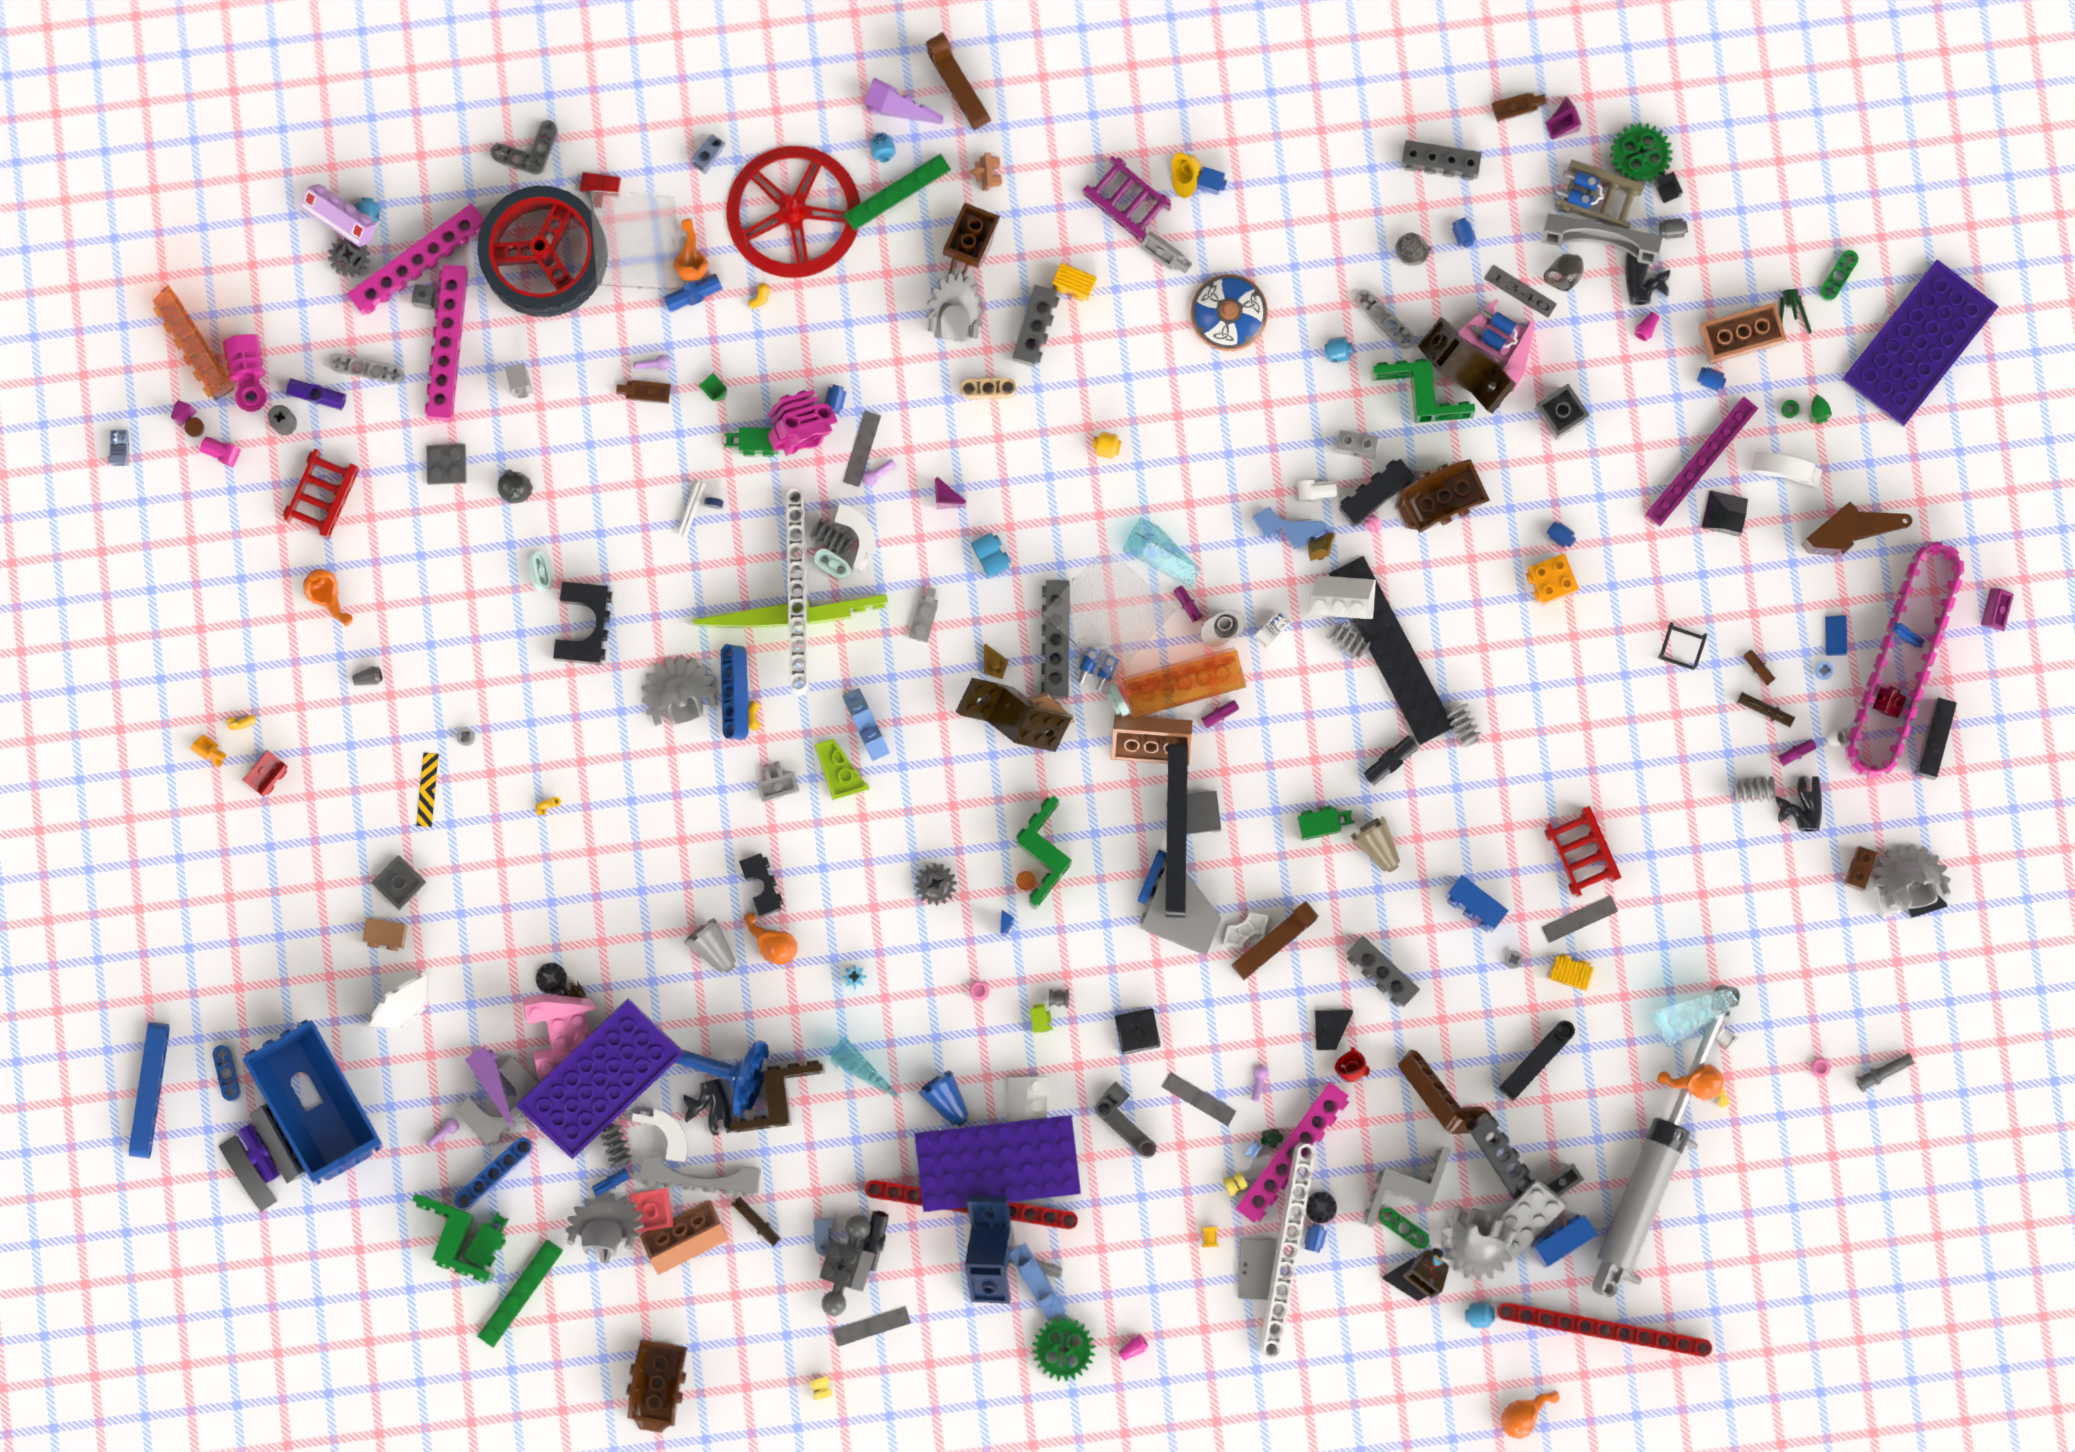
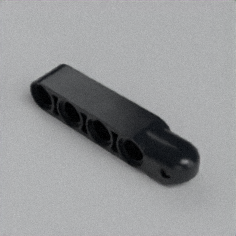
[1499,1020,1575,1101]

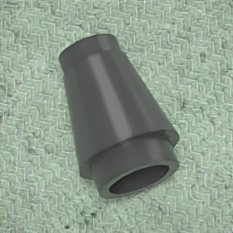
[352,666,383,686]

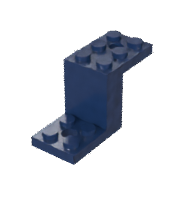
[965,1195,1014,1304]

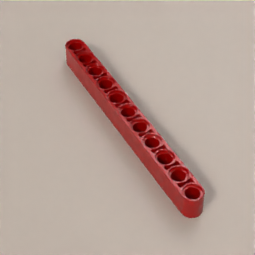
[865,1180,1078,1230]
[1497,1303,1712,1357]

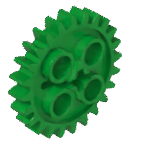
[1610,122,1673,184]
[1032,1317,1096,1382]

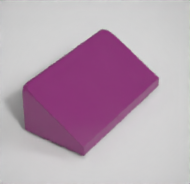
[171,400,197,426]
[1981,588,2014,631]

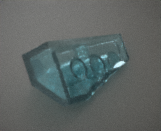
[1123,517,1201,587]
[829,1037,900,1099]

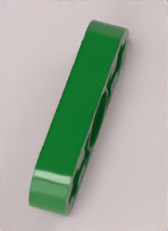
[1820,250,1859,301]
[1379,1208,1429,1249]

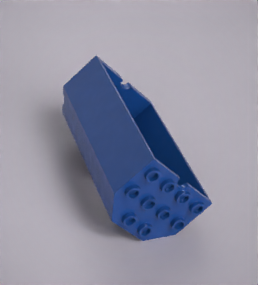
[242,1019,384,1186]

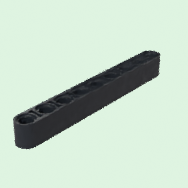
[1165,743,1188,918]

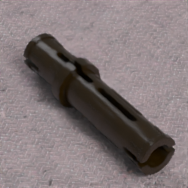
[1737,692,1795,728]
[731,1196,782,1247]

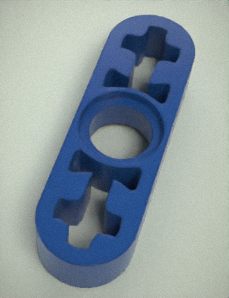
[1137,849,1166,905]
[212,1045,241,1101]

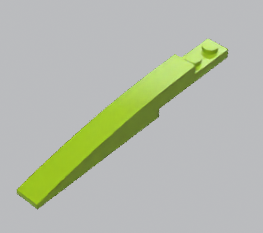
[693,594,888,628]

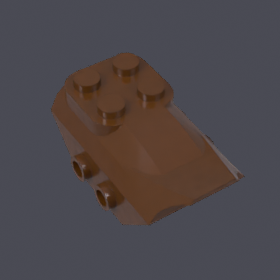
[1396,459,1490,533]
[626,1340,688,1433]

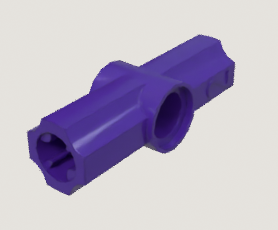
[286,378,347,411]
[236,1124,281,1183]

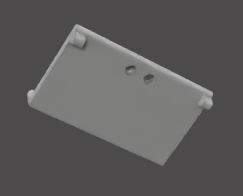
[1238,1239,1276,1300]

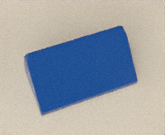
[1825,615,1847,656]
[1000,910,1015,937]

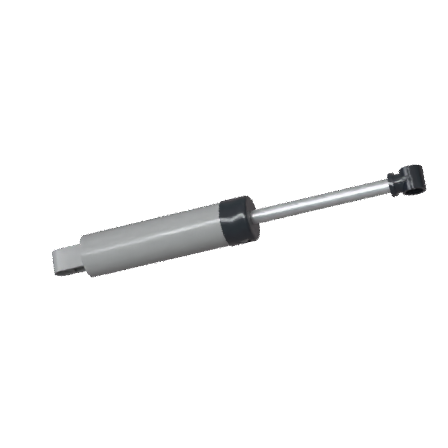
[1592,984,1740,1298]

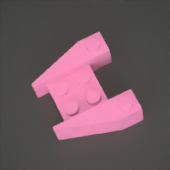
[1458,299,1535,392]
[522,994,597,1079]

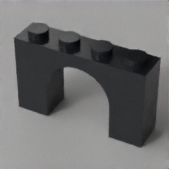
[553,581,613,666]

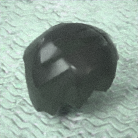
[497,469,533,504]

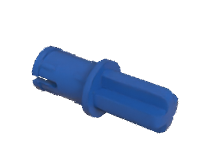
[592,1168,631,1196]

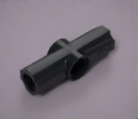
[1363,736,1419,786]

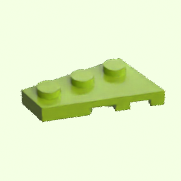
[814,739,870,801]

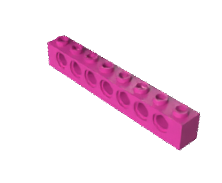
[347,203,484,315]
[425,264,469,422]
[1235,1082,1349,1223]

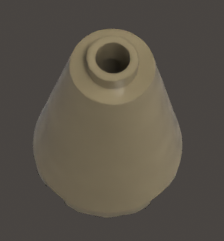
[1351,816,1400,873]

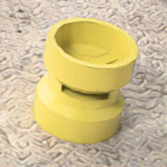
[1222,1171,1249,1197]
[809,1376,833,1401]

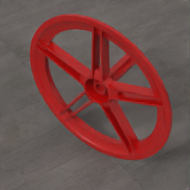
[726,146,861,278]

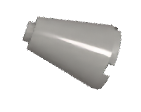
[684,918,736,973]

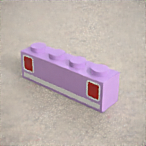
[300,184,377,247]

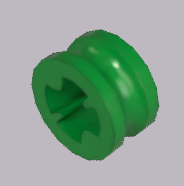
[1781,400,1800,419]

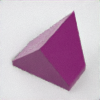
[1545,96,1582,140]
[935,476,967,510]

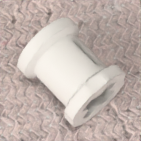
[1714,1026,1739,1051]

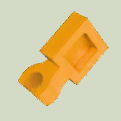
[190,734,226,768]

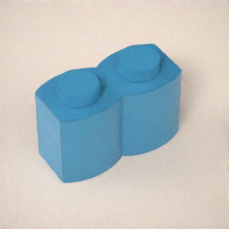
[971,533,1011,579]

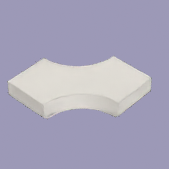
[1222,911,1270,949]

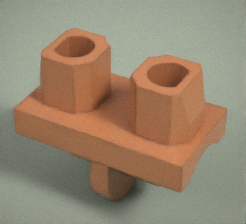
[970,152,1002,191]

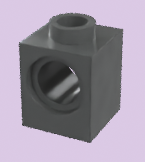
[411,284,437,310]

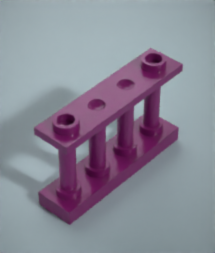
[1083,155,1172,243]

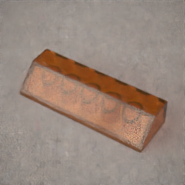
[153,285,235,401]
[1122,647,1247,718]

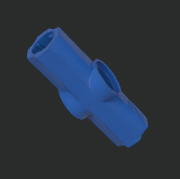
[663,274,723,313]

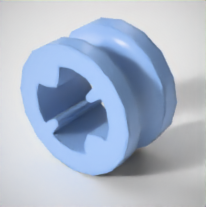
[1815,662,1834,680]
[1245,1140,1263,1160]

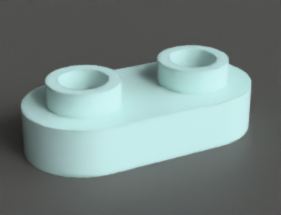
[814,549,850,580]
[527,551,552,591]
[1106,683,1130,717]

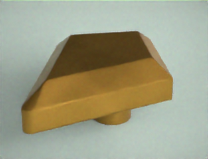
[1308,532,1335,561]
[984,644,1008,679]

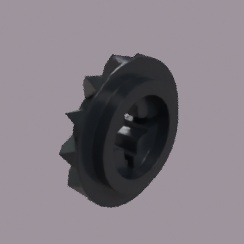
[535,962,567,994]
[1306,1192,1337,1223]

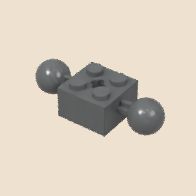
[819,1215,875,1316]

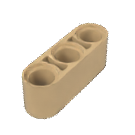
[960,378,1017,400]

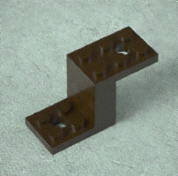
[1417,316,1516,414]
[955,677,1072,752]
[730,1060,825,1133]

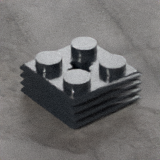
[1115,1008,1161,1055]

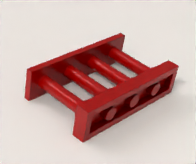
[283,449,360,540]
[1544,806,1622,898]

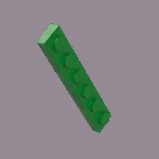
[844,153,951,231]
[477,1239,563,1348]

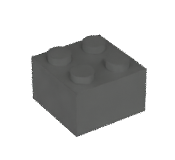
[1534,383,1590,440]

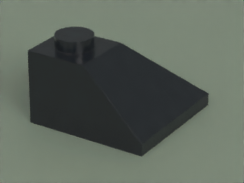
[1701,490,1748,537]

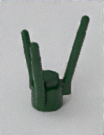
[1779,289,1812,334]

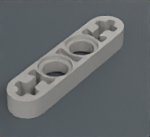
[1355,289,1414,349]
[329,354,404,384]

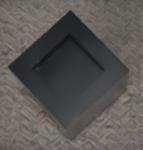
[1654,171,1683,203]

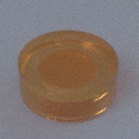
[1016,871,1036,891]

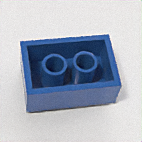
[1445,875,1509,932]
[1532,1214,1598,1268]

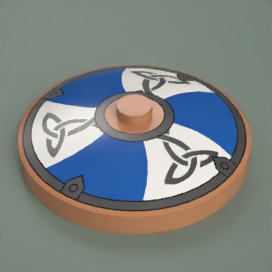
[1190,274,1268,352]

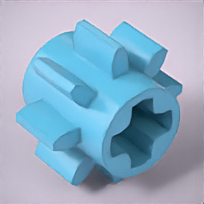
[842,964,867,990]

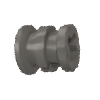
[1049,989,1069,1008]

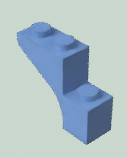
[1253,507,1327,549]
[842,688,890,761]

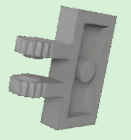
[756,761,800,803]

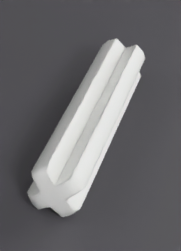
[677,481,706,537]

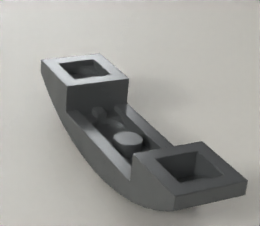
[219,1135,278,1212]

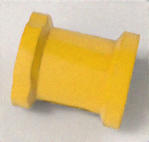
[1201,1227,1219,1247]

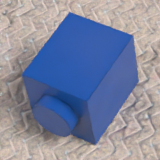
[1197,166,1227,196]

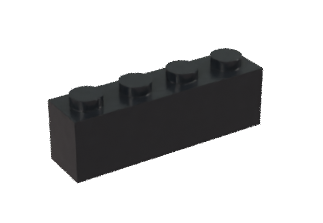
[1339,459,1415,527]
[1915,697,1957,780]

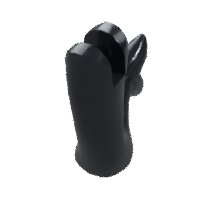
[1625,252,1670,306]
[1775,776,1822,832]
[683,1079,732,1136]

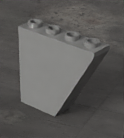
[1139,858,1222,956]

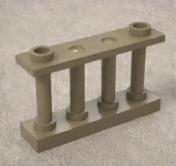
[1555,159,1645,229]

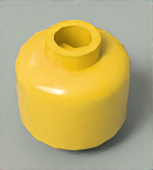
[1092,431,1122,459]

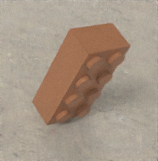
[1698,302,1787,365]

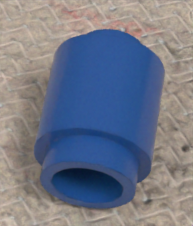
[1452,218,1476,248]
[1696,367,1727,391]
[824,384,847,414]
[1546,521,1576,548]
[1304,1223,1327,1253]

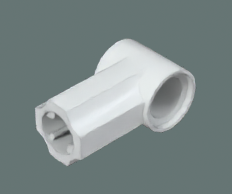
[1297,480,1337,502]

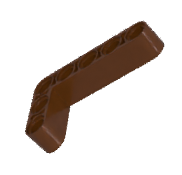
[926,32,991,131]
[1231,901,1319,981]
[1398,1049,1492,1135]

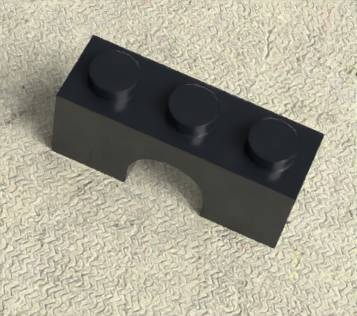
[739,853,784,918]

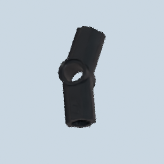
[863,1210,889,1272]

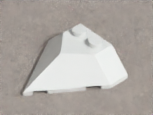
[365,972,430,1030]

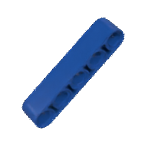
[721,644,749,740]
[455,1138,534,1210]

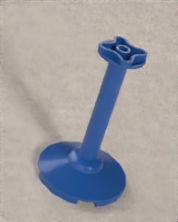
[675,1040,769,1118]

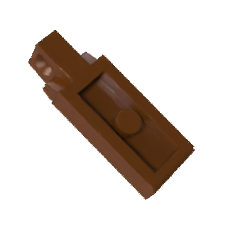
[1491,92,1546,122]
[616,380,671,404]

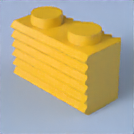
[1052,262,1097,302]
[1548,954,1594,991]

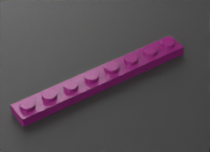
[1645,396,1759,527]

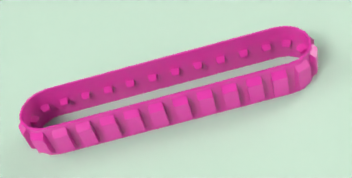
[1845,542,1965,779]

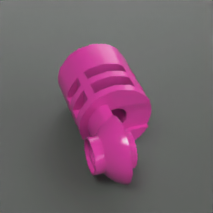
[223,334,267,412]

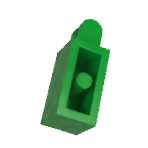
[724,427,779,457]
[1297,806,1355,841]
[463,1212,509,1269]

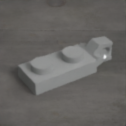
[1140,231,1192,274]
[909,587,938,643]

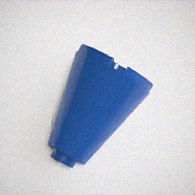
[918,1070,969,1127]

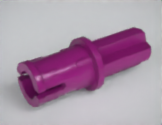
[1173,585,1203,623]
[1201,700,1239,729]
[1778,739,1817,767]

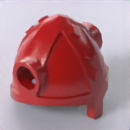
[1334,1047,1370,1082]

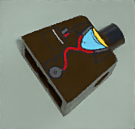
[1403,1248,1449,1299]

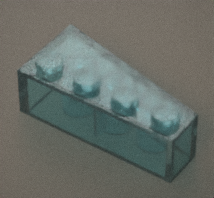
[1648,988,1739,1048]

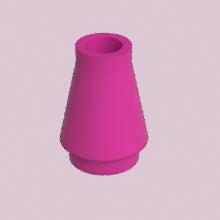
[1634,312,1660,341]
[1118,1334,1149,1361]

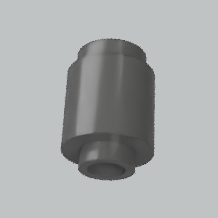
[1659,218,1688,239]

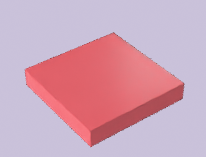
[629,1188,674,1233]

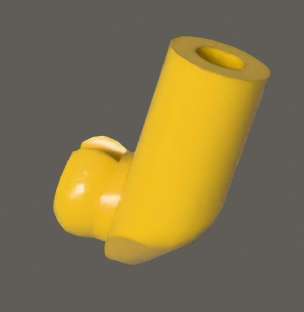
[747,283,770,310]
[748,701,761,731]
[226,714,256,730]
[535,796,561,815]

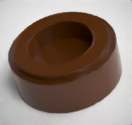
[184,417,205,438]

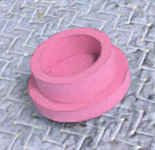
[1364,514,1382,533]
[969,981,989,1001]
[1810,1058,1830,1078]

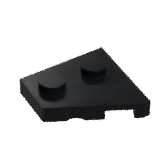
[1315,1010,1353,1051]

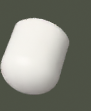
[1826,730,1847,747]

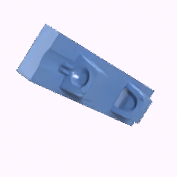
[1010,1242,1066,1321]

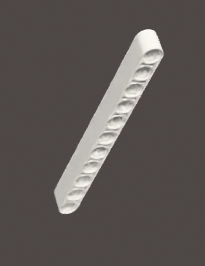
[786,488,809,696]
[1259,1142,1315,1358]

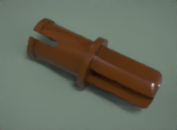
[1743,649,1776,686]

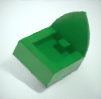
[699,372,727,402]
[1809,395,1832,425]

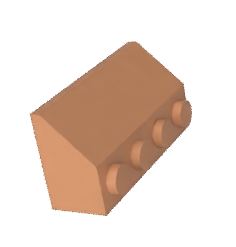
[1111,715,1193,766]
[640,1200,729,1275]

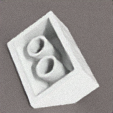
[1310,576,1376,619]
[1007,1077,1048,1122]

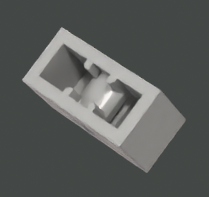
[505,363,533,399]
[1336,430,1378,459]

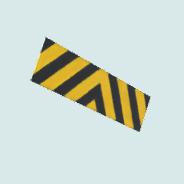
[416,753,439,827]

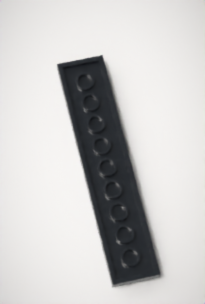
[1329,556,1454,746]

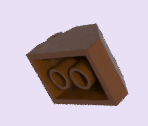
[942,202,1000,279]
[1801,501,1912,556]

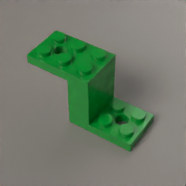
[1371,359,1475,423]
[1016,796,1072,910]
[412,1194,495,1283]

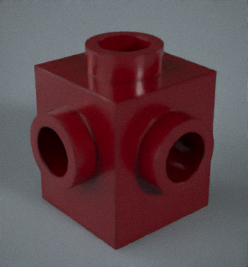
[1872,686,1906,718]

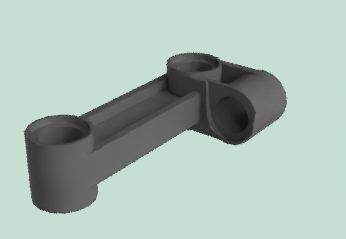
[1095,1081,1157,1159]

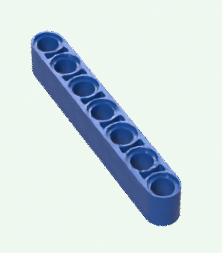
[129,1022,170,1159]

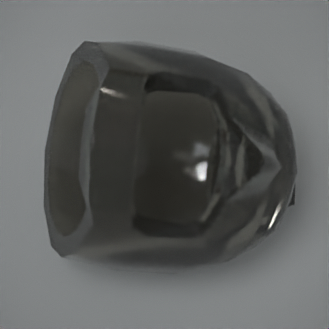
[1394,232,1431,266]
[1544,253,1584,292]

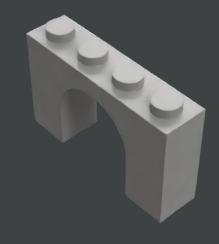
[455,1056,538,1146]

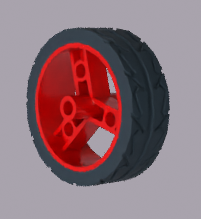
[477,185,607,317]

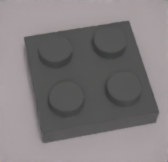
[426,444,467,485]
[371,855,427,911]

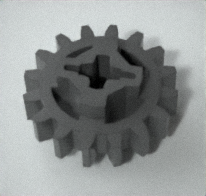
[328,237,370,277]
[914,863,957,906]

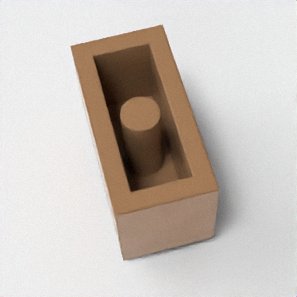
[363,918,408,951]

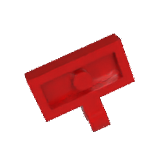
[580,172,621,209]

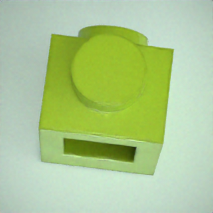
[1030,1003,1053,1034]

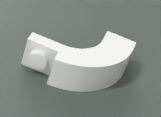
[1751,452,1823,489]
[834,503,876,572]
[632,1109,688,1163]

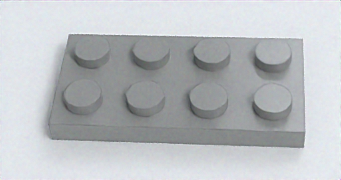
[1499,1179,1567,1258]

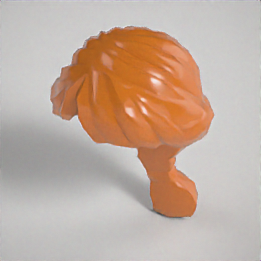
[672,218,709,282]
[303,569,353,627]
[743,912,798,965]
[1657,1064,1724,1101]
[1501,1390,1560,1439]

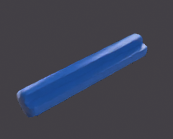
[1892,622,1925,648]

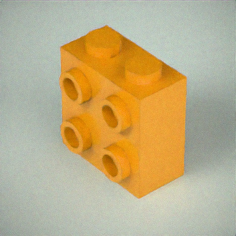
[1525,553,1579,606]

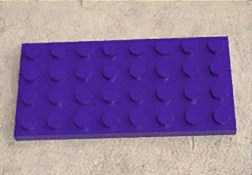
[1842,259,1999,427]
[516,998,684,1160]
[914,1115,1081,1212]

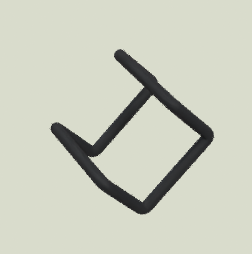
[1658,622,1707,670]

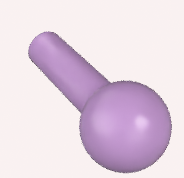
[634,355,671,370]
[862,459,896,486]
[1251,1065,1269,1102]
[426,1118,459,1148]

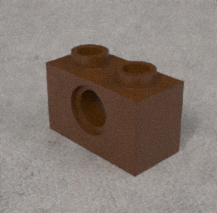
[1843,846,1878,892]

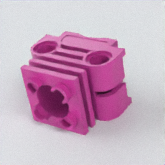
[767,390,838,456]

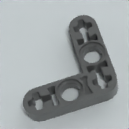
[490,120,558,175]

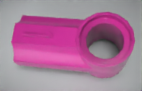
[199,436,241,468]

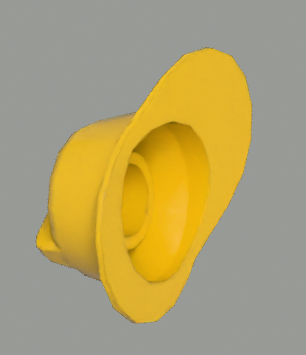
[1172,152,1201,198]

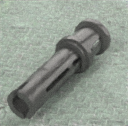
[1855,1053,1915,1092]

